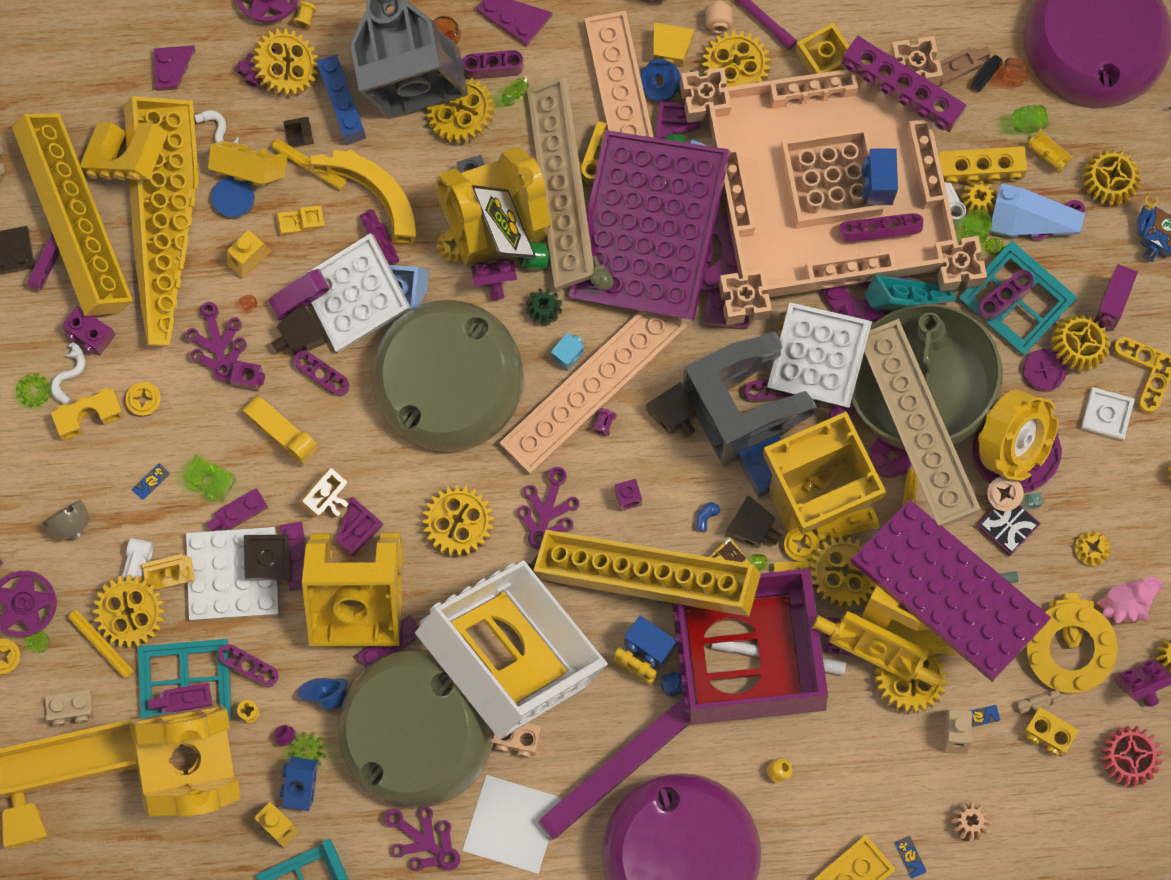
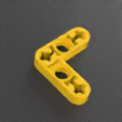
[1113,337,1171,414]

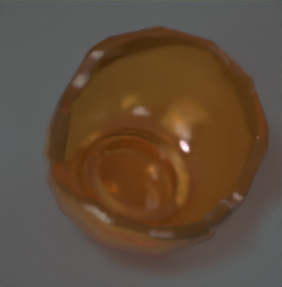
[433,15,461,44]

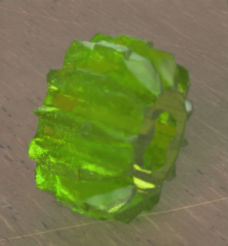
[1012,104,1049,133]
[288,732,327,766]

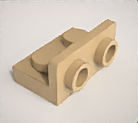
[45,690,94,727]

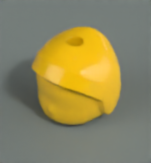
[767,758,792,783]

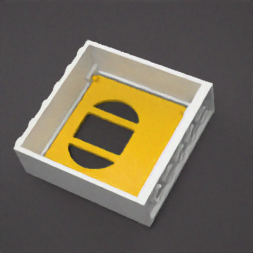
[415,561,608,740]

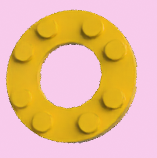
[1026,603,1118,693]

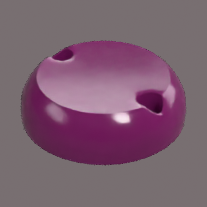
[1024,0,1171,108]
[601,773,761,880]

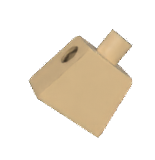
[944,710,972,754]

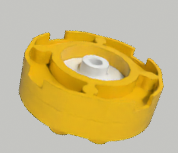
[978,389,1058,481]

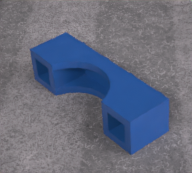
[317,54,366,145]

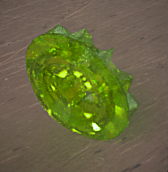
[501,77,529,106]
[16,374,51,408]

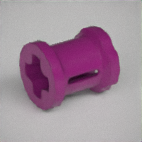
[591,408,617,436]

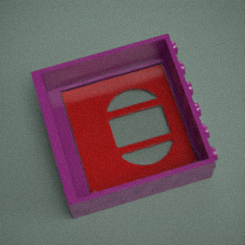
[672,568,828,725]

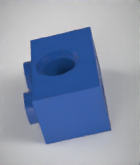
[280,756,318,811]

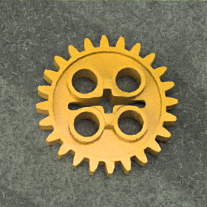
[250,28,318,97]
[702,30,771,87]
[426,78,496,144]
[422,485,495,557]
[808,536,877,609]
[93,574,167,647]
[874,655,948,714]

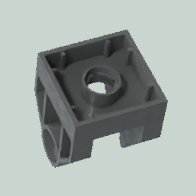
[350,0,469,119]
[683,332,818,467]

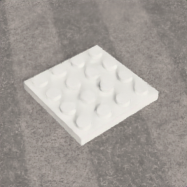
[299,233,411,353]
[767,302,872,408]
[186,527,279,622]

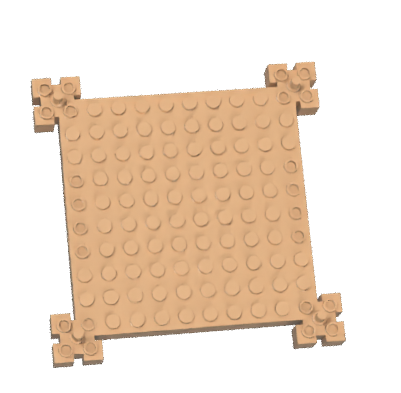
[680,36,987,325]

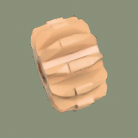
[951,802,991,842]

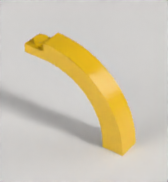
[309,150,416,244]

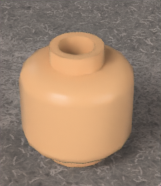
[706,1,733,34]

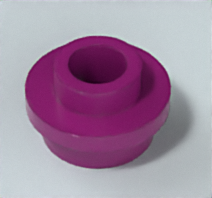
[274,725,296,746]

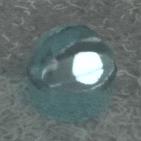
[1025,492,1043,509]

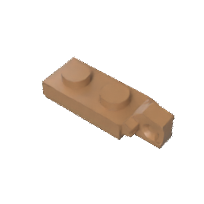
[940,46,991,86]

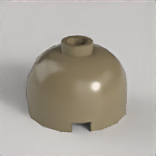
[43,499,89,541]

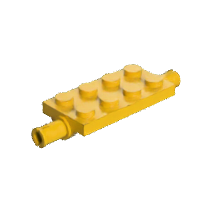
[812,611,942,688]

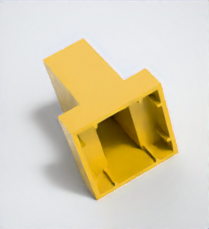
[763,411,886,535]

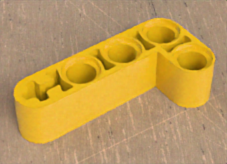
[242,395,319,466]

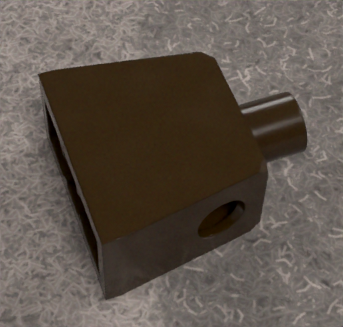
[271,304,327,356]
[646,382,696,438]
[726,496,782,548]

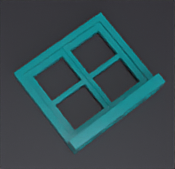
[959,240,1077,356]
[138,639,232,720]
[256,838,349,880]

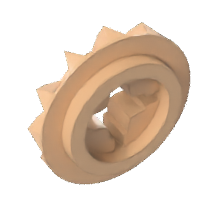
[987,476,1023,511]

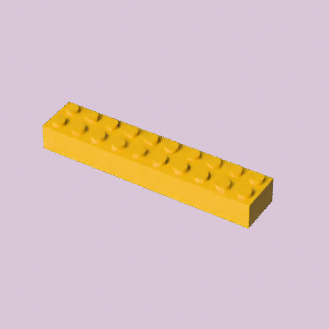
[12,113,133,316]
[533,530,761,616]

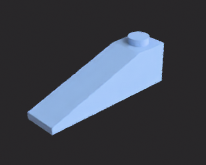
[990,183,1085,237]
[389,265,429,310]

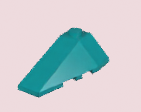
[864,274,957,311]

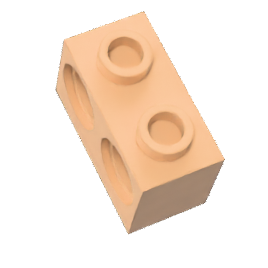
[493,723,542,758]

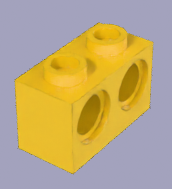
[1023,707,1079,757]

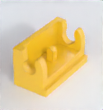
[142,554,194,591]

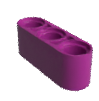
[462,50,524,80]
[269,269,330,320]
[980,270,1034,321]

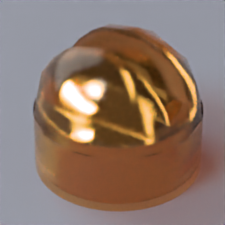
[238,295,257,314]

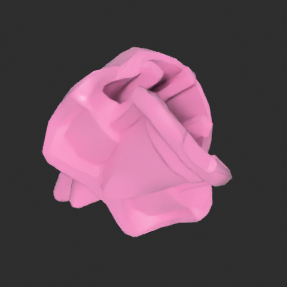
[1097,577,1163,624]

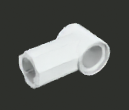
[945,182,966,228]
[122,537,154,582]

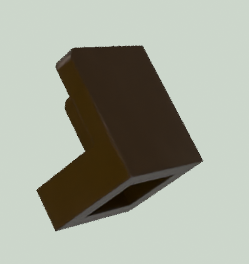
[283,116,314,148]

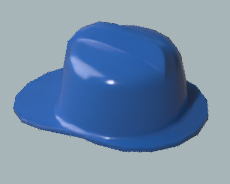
[298,678,348,710]

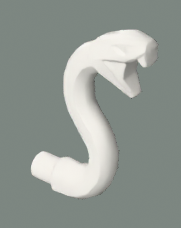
[194,110,245,145]
[50,342,85,405]

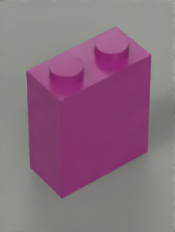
[1093,264,1138,331]

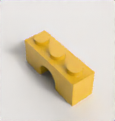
[51,388,125,441]

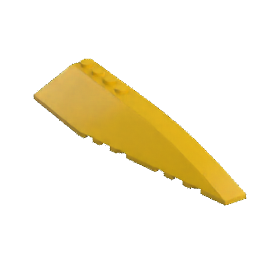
[124,96,199,346]

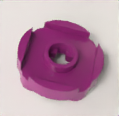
[869,438,912,478]

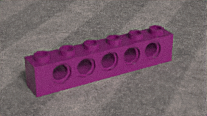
[841,35,967,133]

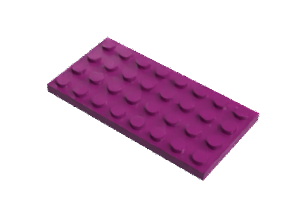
[851,499,1051,682]

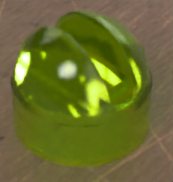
[985,238,1003,256]
[751,554,768,571]

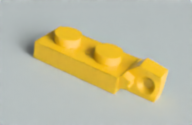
[816,507,879,541]

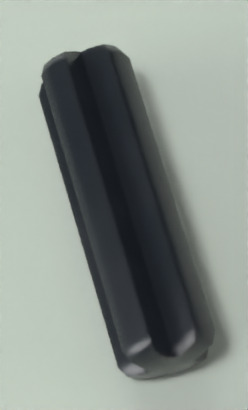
[971,55,1003,92]

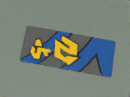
[132,463,170,500]
[970,705,1000,727]
[895,836,927,879]

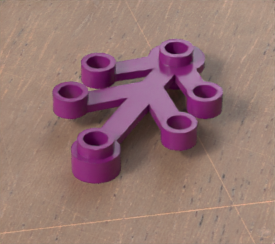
[186,302,247,382]
[518,467,580,550]
[385,807,460,872]

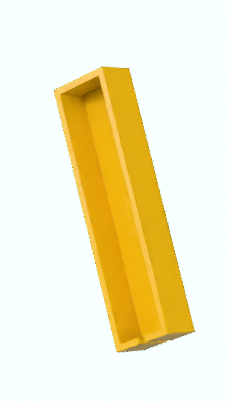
[0,719,137,800]

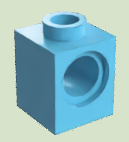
[551,332,585,371]

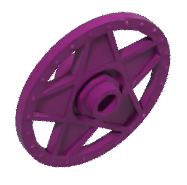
[237,0,299,23]
[0,571,57,637]

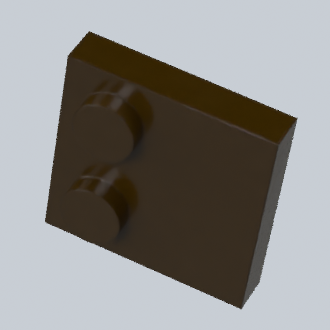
[0,226,35,275]
[243,534,290,580]

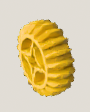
[1082,149,1142,206]
[1051,314,1111,372]

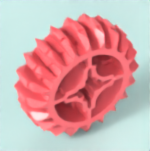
[1100,725,1163,787]

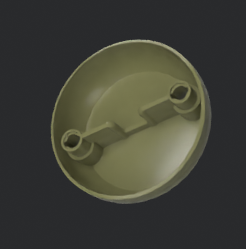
[371,300,524,452]
[852,304,1003,450]
[338,649,494,808]

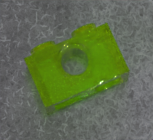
[182,454,236,502]

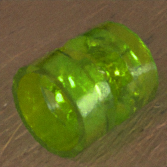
[961,210,992,245]

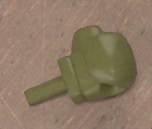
[591,256,614,291]

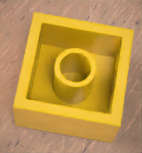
[796,22,849,75]

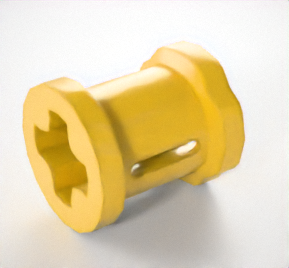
[293,1,317,29]
[237,700,260,724]

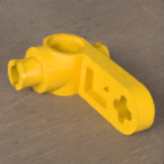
[579,121,607,186]

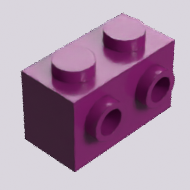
[62,306,115,355]

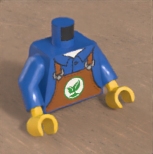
[1137,193,1171,262]

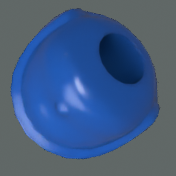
[661,672,682,696]

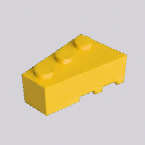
[208,141,288,186]

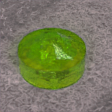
[26,631,50,653]

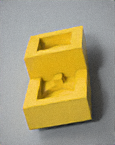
[276,206,325,236]

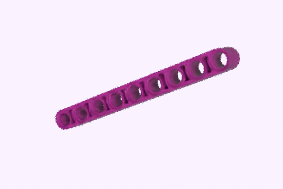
[538,697,697,840]

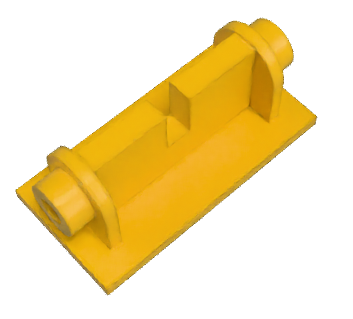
[1028,130,1073,173]

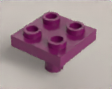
[471,258,517,300]
[1114,659,1171,707]

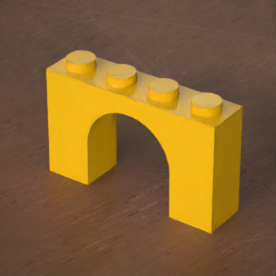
[80,122,168,181]

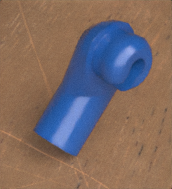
[696,502,720,532]

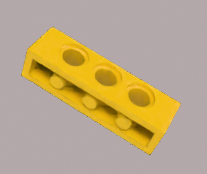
[938,146,1027,185]

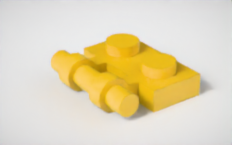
[803,463,856,498]
[613,648,657,687]

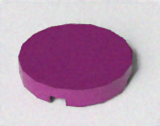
[1023,348,1067,392]

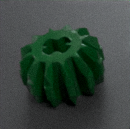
[526,288,562,325]

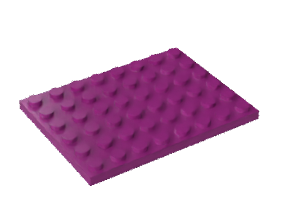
[569,130,731,321]

